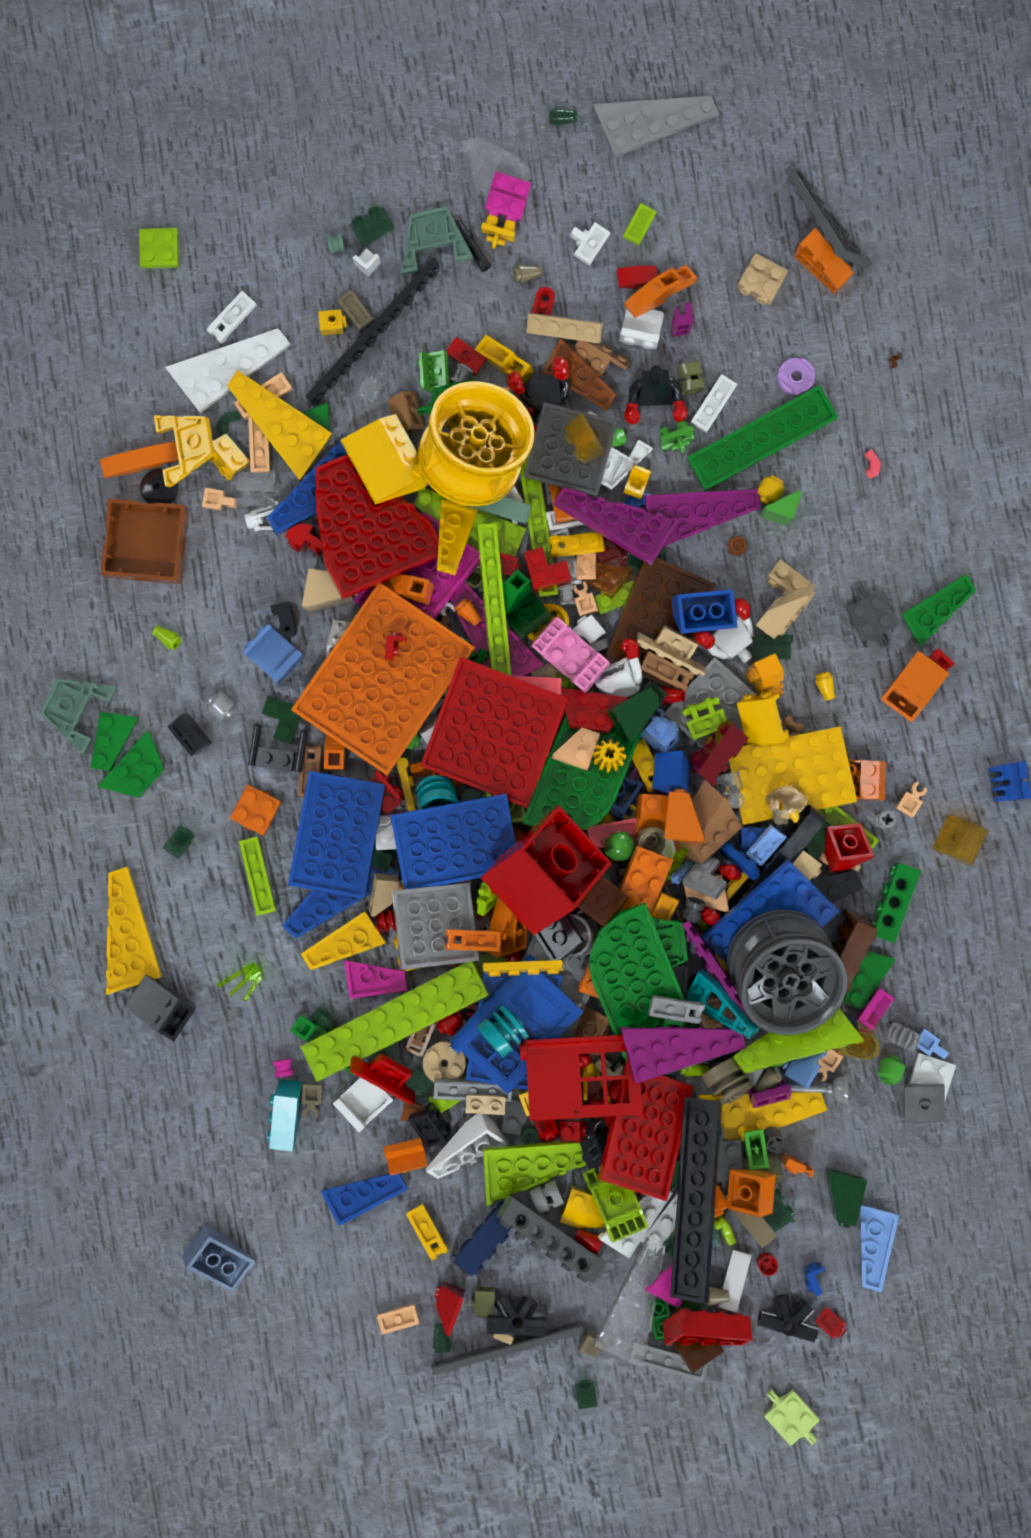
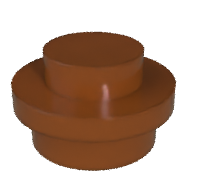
[728,536,747,556]

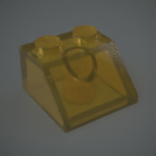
[564,413,605,464]
[932,814,989,865]

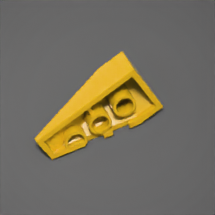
[559,1185,606,1229]

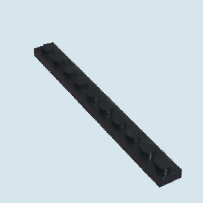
[305,257,440,406]

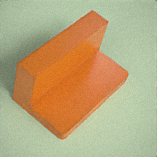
[383,1138,428,1175]

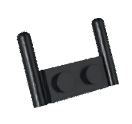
[248,724,308,773]

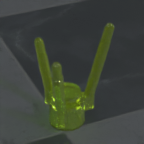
[217,962,264,1002]

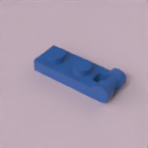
[718,841,760,880]

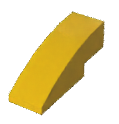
[475,335,534,384]

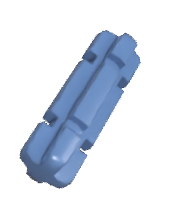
[670,859,695,884]

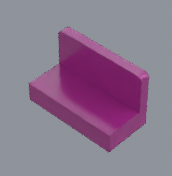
[747,1079,792,1109]

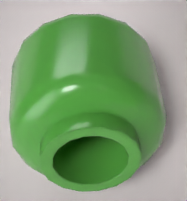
[877,1055,905,1086]

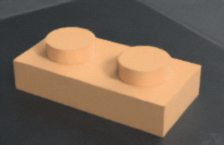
[576,552,597,580]
[377,1303,420,1335]

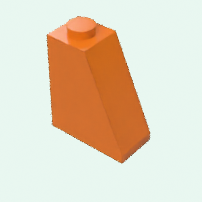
[664,789,706,844]

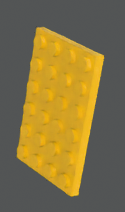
[729,726,857,825]

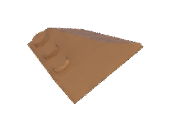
[678,779,743,864]

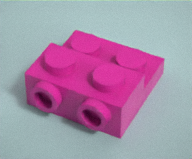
[484,171,531,223]

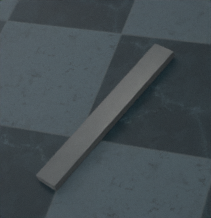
[431,1321,584,1375]

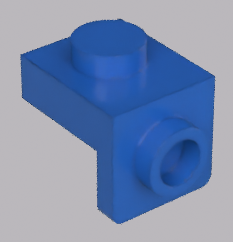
[803,1262,825,1297]

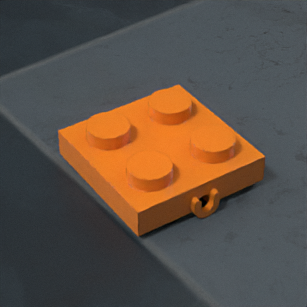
[230,784,282,836]

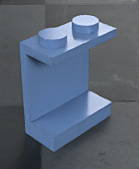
[243,624,305,684]

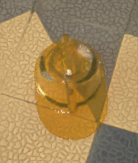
[835,1028,880,1060]

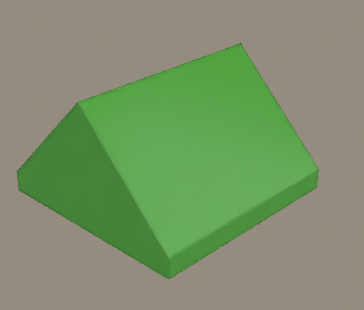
[760,490,802,526]

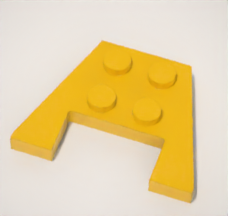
[154,415,215,488]

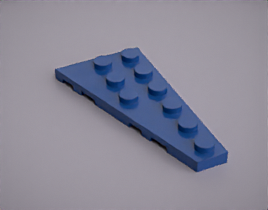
[282,852,401,938]

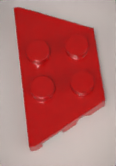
[561,687,629,734]

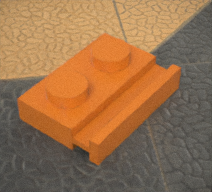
[780,1152,815,1178]

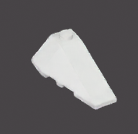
[426,1114,509,1179]

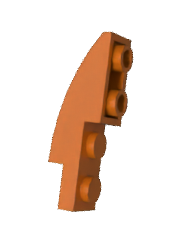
[624,265,698,318]

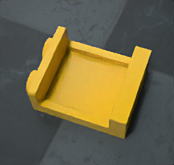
[737,691,789,746]

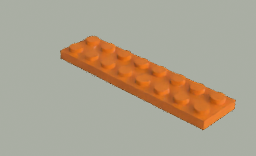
[577,845,673,998]

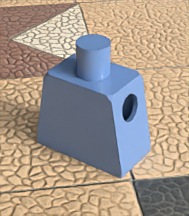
[640,716,680,753]

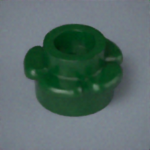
[520,1125,539,1144]

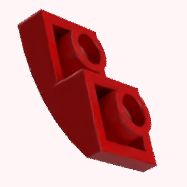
[616,266,658,289]

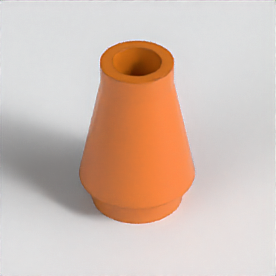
[454,598,482,626]

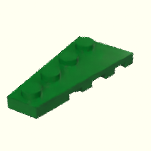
[900,574,976,647]

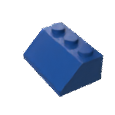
[671,589,738,634]

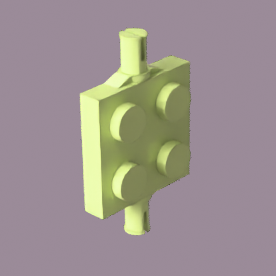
[764,1389,820,1446]

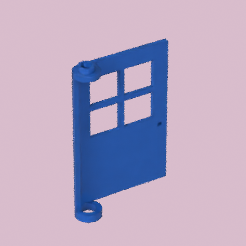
[450,954,583,1094]

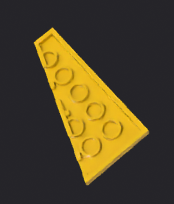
[106,867,163,995]

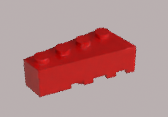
[663,1308,753,1346]

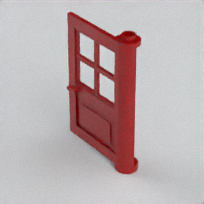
[519,1035,643,1121]

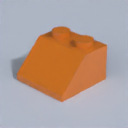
[727,1169,776,1217]

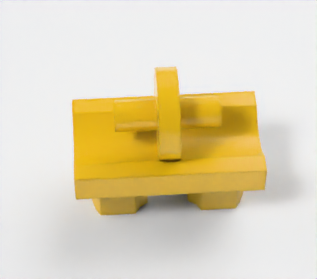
[481,214,516,249]

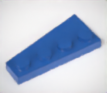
[321,1173,408,1226]

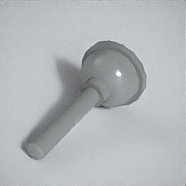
[786,1074,848,1105]

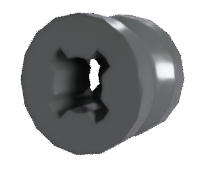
[764,1127,785,1152]

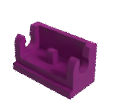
[671,302,694,337]

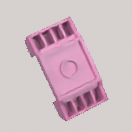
[530,616,611,693]

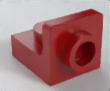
[499,552,521,577]
[385,633,407,661]
[534,1120,560,1142]
[814,1307,847,1339]

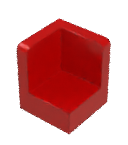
[928,648,955,671]

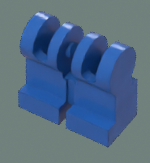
[988,761,1031,802]

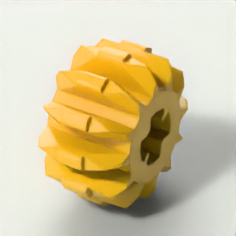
[593,739,626,773]

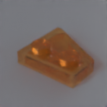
[582,563,634,599]

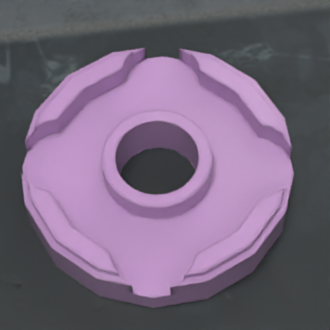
[777,358,815,396]

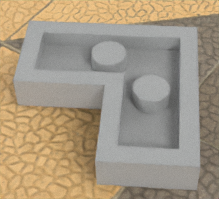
[683,857,727,900]

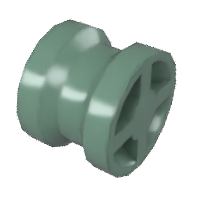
[327,233,345,255]

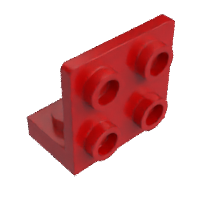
[368,770,405,815]

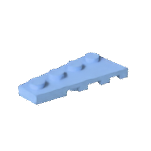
[860,1205,899,1292]

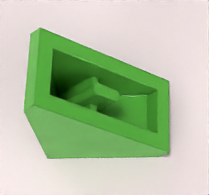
[743,1129,769,1170]

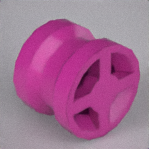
[272,1058,294,1077]

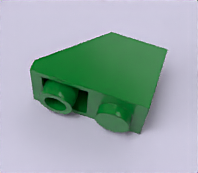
[503,569,531,616]

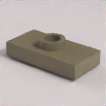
[336,289,374,332]

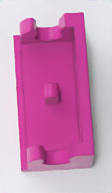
[855,987,895,1031]

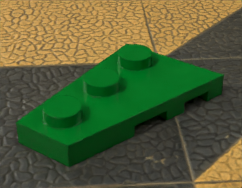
[90,711,139,771]
[842,951,896,1009]

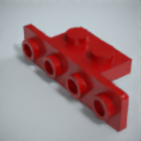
[350,1053,415,1105]

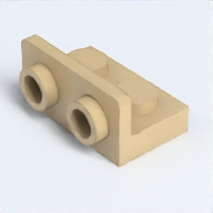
[766,559,810,596]
[466,1094,506,1115]

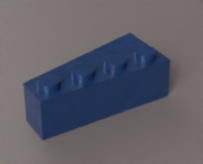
[449,1199,522,1276]

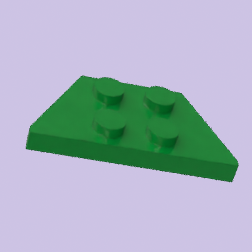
[98,731,165,798]

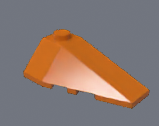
[635,794,669,834]

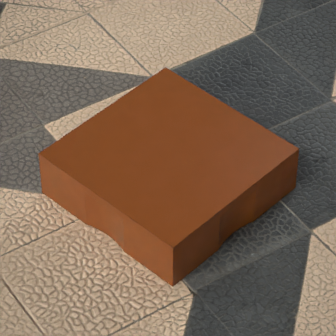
[100,498,189,584]

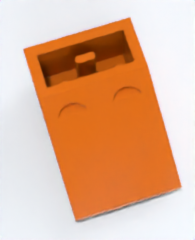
[881,650,950,723]
[848,760,887,801]

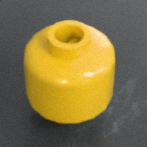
[757,475,785,505]

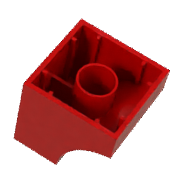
[480,805,612,935]

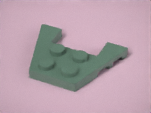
[401,206,474,275]
[40,679,118,754]

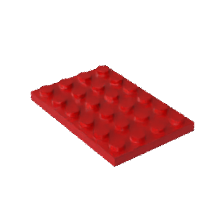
[597,1063,693,1201]

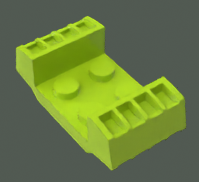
[583,1168,649,1243]

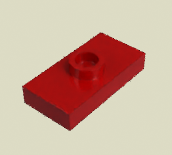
[446,337,487,376]

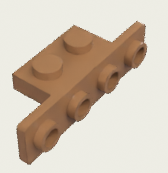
[573,340,631,377]

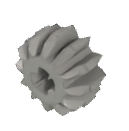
[886,1023,921,1051]

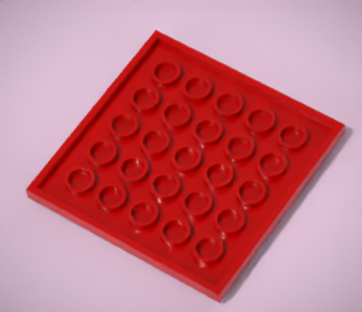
[420,657,569,808]

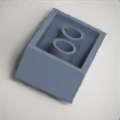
[182,1225,256,1292]

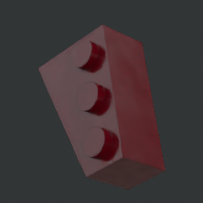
[690,719,749,787]

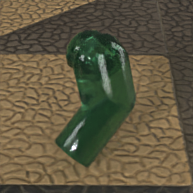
[216,410,240,435]

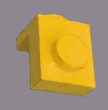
[623,465,651,499]

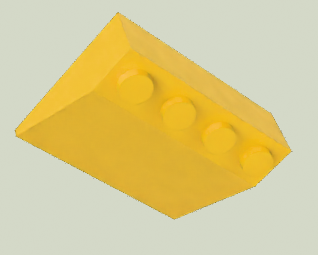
[341,414,427,504]

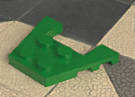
[652,917,688,968]

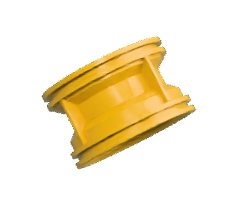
[418,381,534,506]

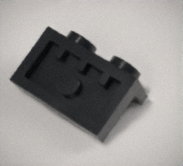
[408,1102,451,1148]

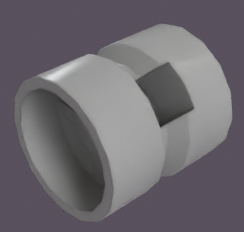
[530,1180,564,1214]

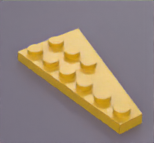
[227,370,332,482]
[698,1092,827,1142]

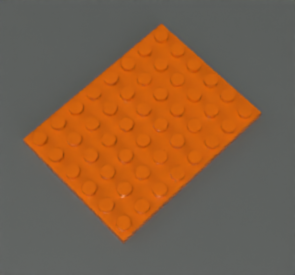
[291,583,475,776]

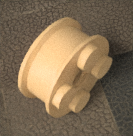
[423,1040,467,1082]

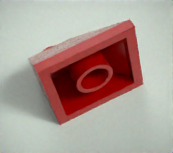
[825,823,874,872]
[434,1281,465,1336]

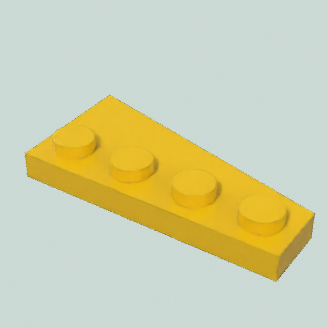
[437,499,478,575]

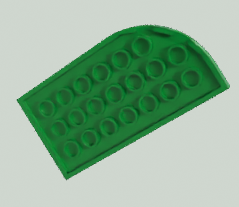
[522,687,644,831]
[589,901,696,1063]

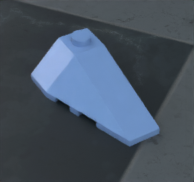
[781,1051,828,1089]

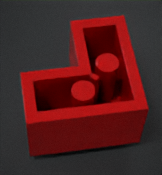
[524,547,571,592]

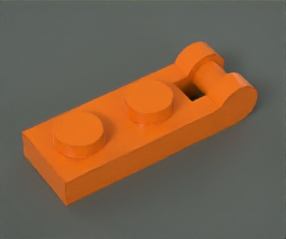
[445,930,501,952]

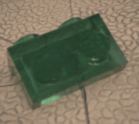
[348,205,395,248]
[764,1188,795,1232]

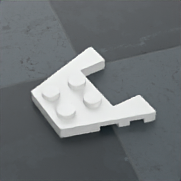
[588,411,653,490]

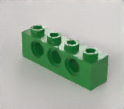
[871,863,921,943]

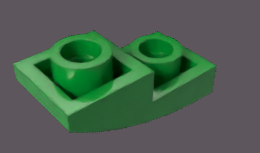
[647,1298,670,1340]

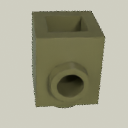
[471,1286,495,1318]

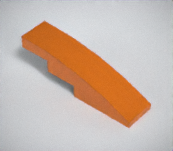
[99,441,179,479]

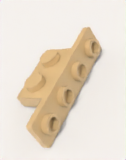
[636,625,706,676]

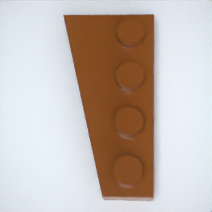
[542,338,617,411]

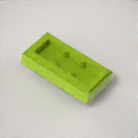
[622,203,657,246]

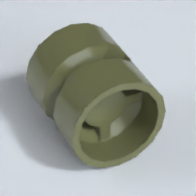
[676,361,706,395]

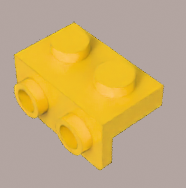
[209,434,250,481]

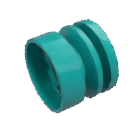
[415,775,458,809]
[476,1005,529,1058]

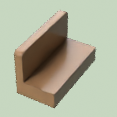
[388,391,425,432]

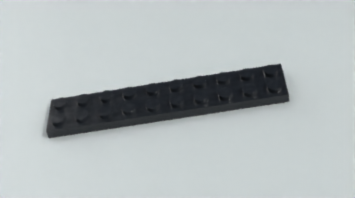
[670,1097,722,1303]

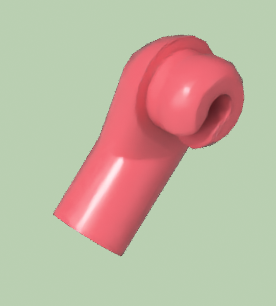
[864,450,881,479]

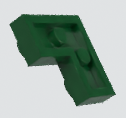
[261,696,302,744]

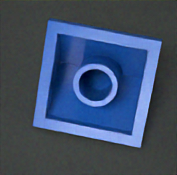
[652,750,691,793]

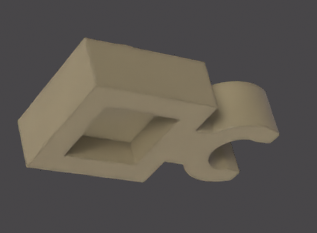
[301,1083,323,1118]

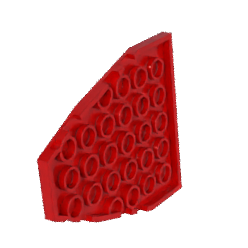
[315,454,439,600]

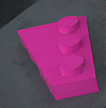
[344,960,408,999]

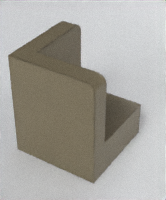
[578,1330,605,1358]

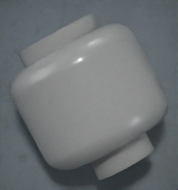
[205,692,235,720]

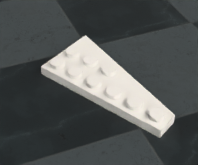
[165,329,290,413]

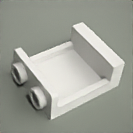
[333,1078,395,1132]

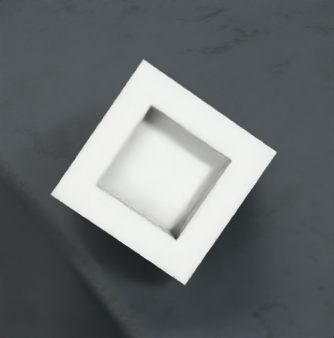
[353,248,381,277]

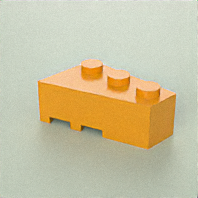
[746,653,784,696]

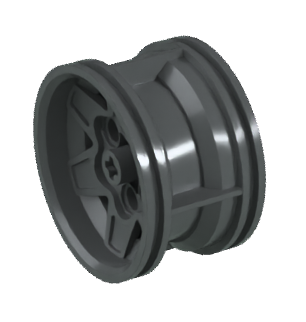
[726,909,847,1035]

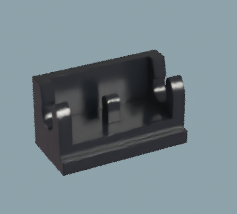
[167,713,212,756]

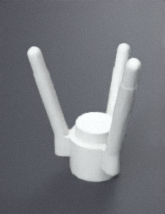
[245,501,278,532]

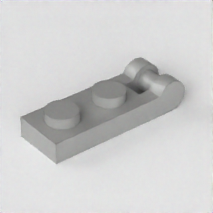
[648,995,706,1024]

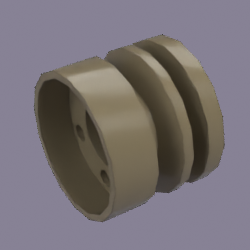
[701,1057,754,1105]

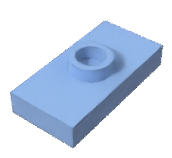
[746,824,787,866]

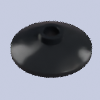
[140,469,178,504]

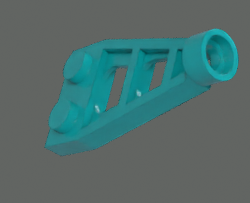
[686,969,759,1039]

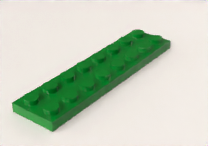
[687,385,838,491]

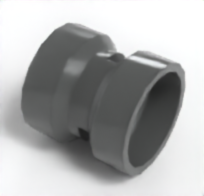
[681,897,706,923]

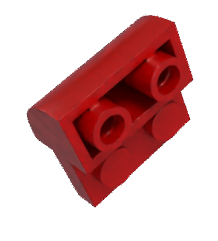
[284,524,323,556]

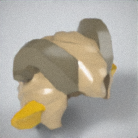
[766,779,808,825]

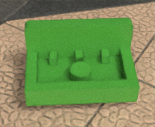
[417,350,450,393]

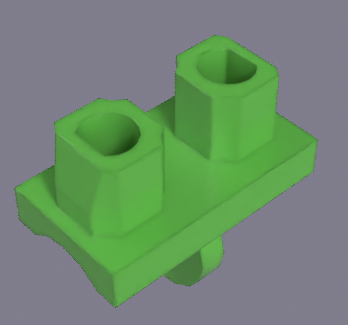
[660,420,695,453]

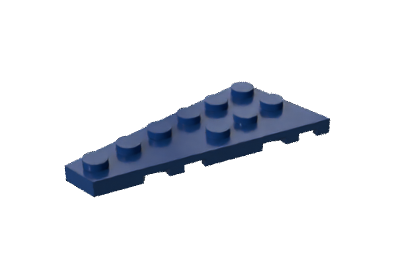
[267,434,347,536]

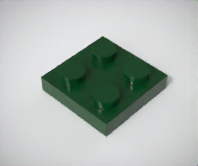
[506,592,552,640]

